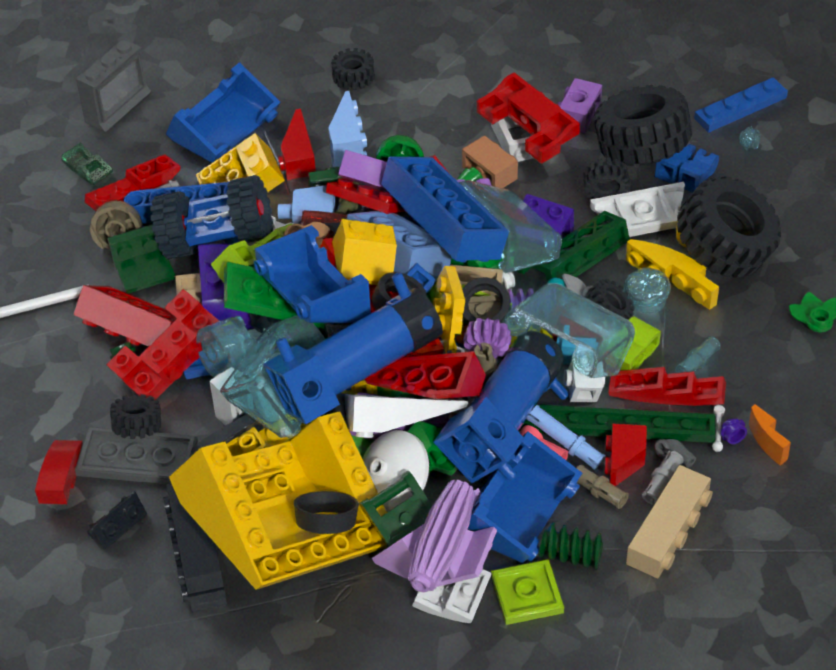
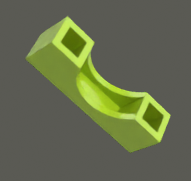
[211,223,292,282]

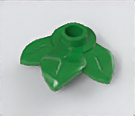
[789,292,836,332]

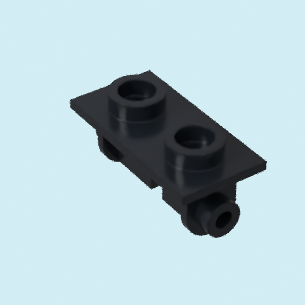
[87,491,147,549]

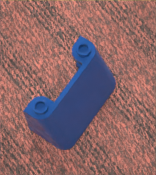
[166,62,281,163]
[254,225,371,323]
[467,431,582,563]

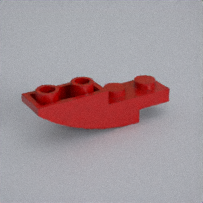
[85,154,181,211]

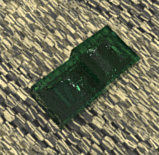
[61,142,113,185]

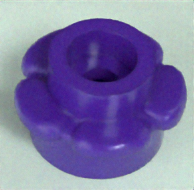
[720,418,747,444]

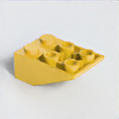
[196,133,285,192]

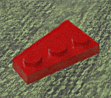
[326,178,405,214]

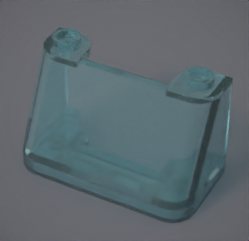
[459,180,562,274]
[502,283,635,378]
[220,315,325,438]

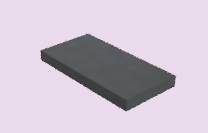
[75,426,198,484]

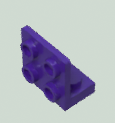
[506,194,574,249]

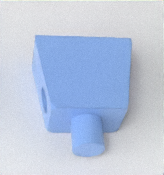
[278,185,335,237]

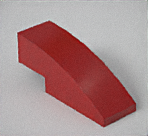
[35,440,83,505]

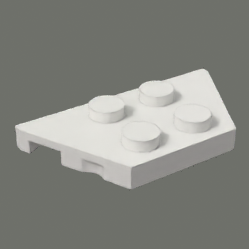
[590,182,685,237]

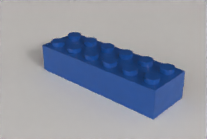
[381,157,509,262]

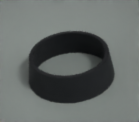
[294,491,359,534]

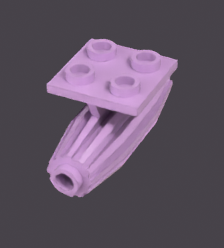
[408,480,497,592]

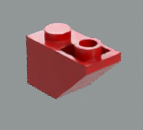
[605,424,647,486]

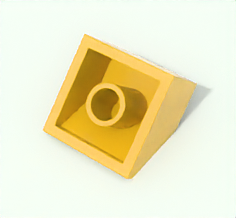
[332,219,397,285]

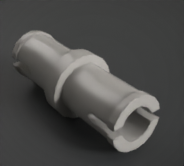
[642,451,684,505]

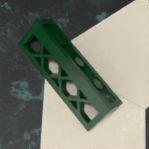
[530,211,630,283]

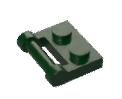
[359,471,432,547]

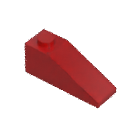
[278,108,316,180]

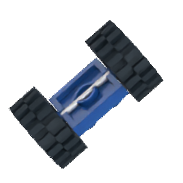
[150,175,273,259]

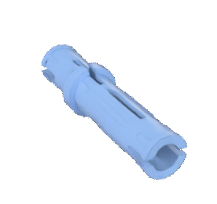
[527,405,605,470]

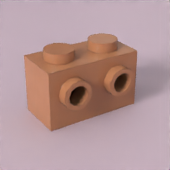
[462,135,518,191]

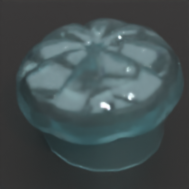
[623,268,671,313]

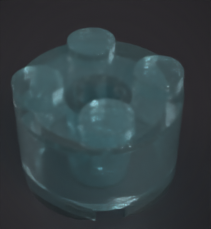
[196,316,259,377]

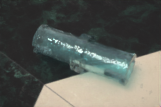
[675,336,721,373]

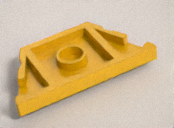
[429,266,465,354]

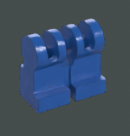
[655,144,719,193]

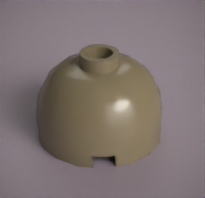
[90,200,142,249]

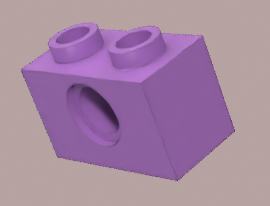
[558,78,602,133]

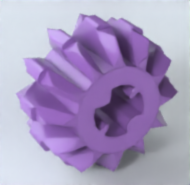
[463,318,511,359]

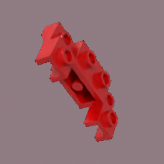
[477,72,580,164]
[106,289,226,400]

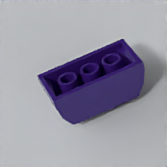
[198,244,254,333]

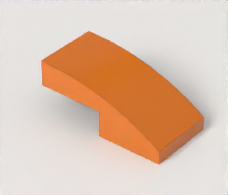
[749,404,791,466]

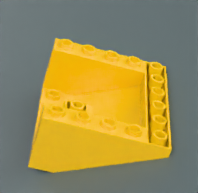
[169,412,387,590]

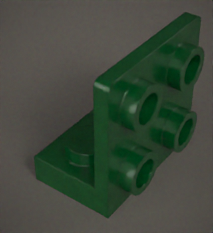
[108,225,176,293]

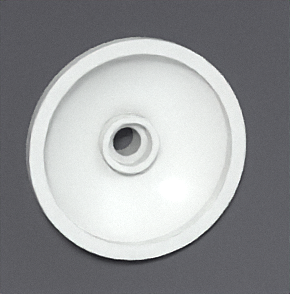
[362,430,429,512]

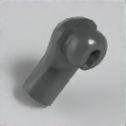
[654,439,697,468]

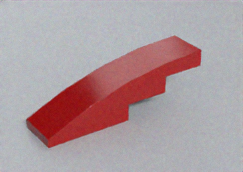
[608,367,726,406]

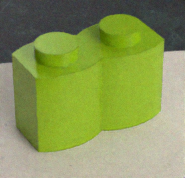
[601,316,661,371]

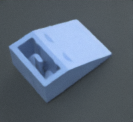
[328,91,367,167]

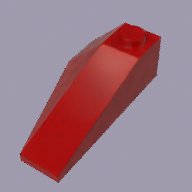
[365,351,486,399]

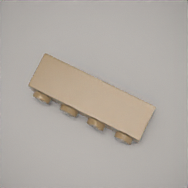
[626,465,713,579]

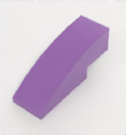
[339,150,388,192]

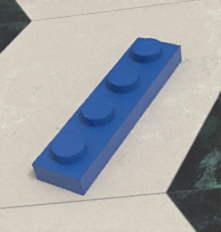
[694,78,788,133]

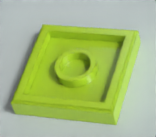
[491,559,564,625]

